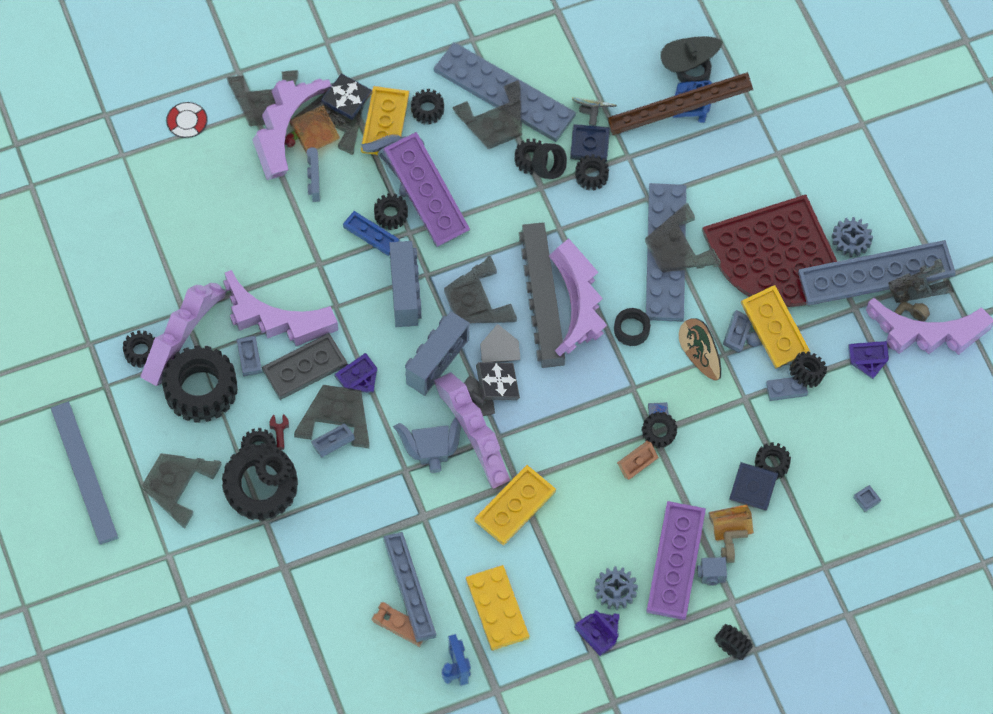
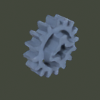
[831,217,873,257]
[594,566,638,610]

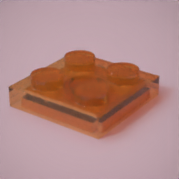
[290,105,340,155]

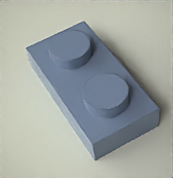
[236,336,262,376]
[766,377,808,401]
[311,423,355,458]

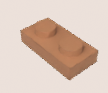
[617,441,659,480]

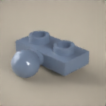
[723,310,761,353]

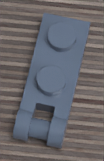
[307,147,320,202]

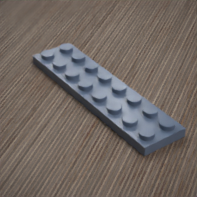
[434,42,576,142]
[646,183,686,322]
[798,240,956,306]

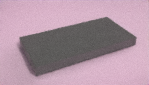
[262,333,348,400]

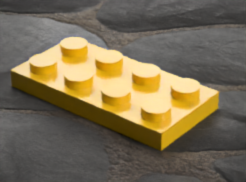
[361,86,409,155]
[740,285,810,369]
[474,465,556,546]
[466,565,529,651]

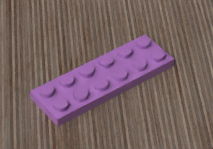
[383,132,470,247]
[646,501,706,620]

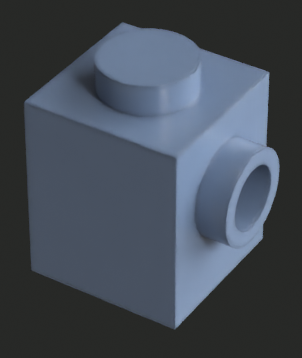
[697,557,727,586]

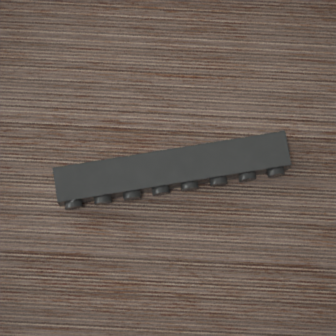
[519,222,565,368]

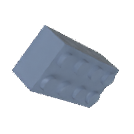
[389,241,422,327]
[405,311,470,396]

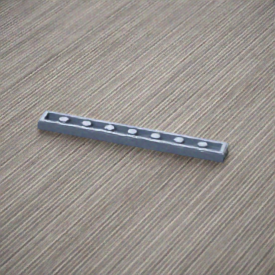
[51,401,118,545]

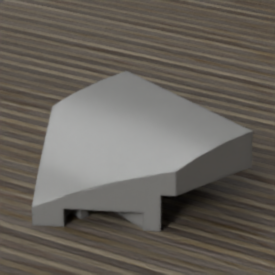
[480,324,520,362]

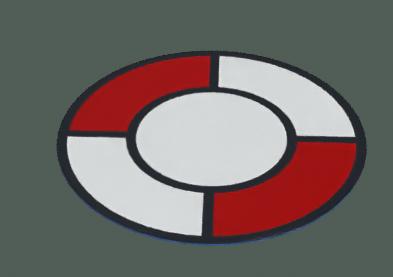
[166,102,208,138]

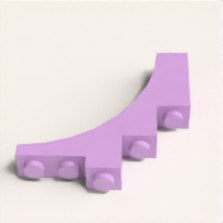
[252,79,331,180]
[549,238,607,356]
[223,270,338,346]
[140,283,227,386]
[866,298,993,355]
[434,372,510,489]

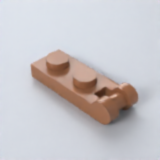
[371,602,423,647]

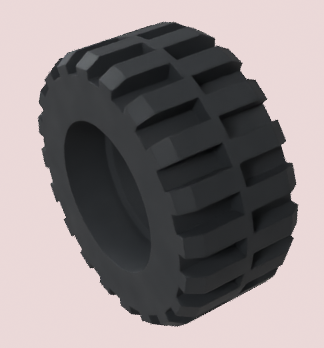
[162,345,238,423]
[222,443,298,521]

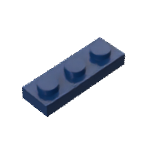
[343,211,400,256]

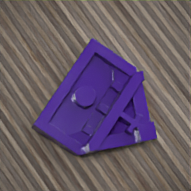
[848,341,889,379]
[334,353,377,393]
[574,610,620,656]

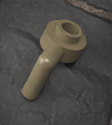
[894,301,930,322]
[721,530,748,563]

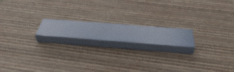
[383,532,436,642]

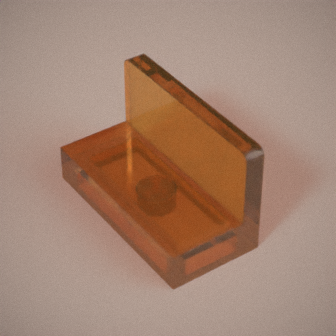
[708,505,754,541]

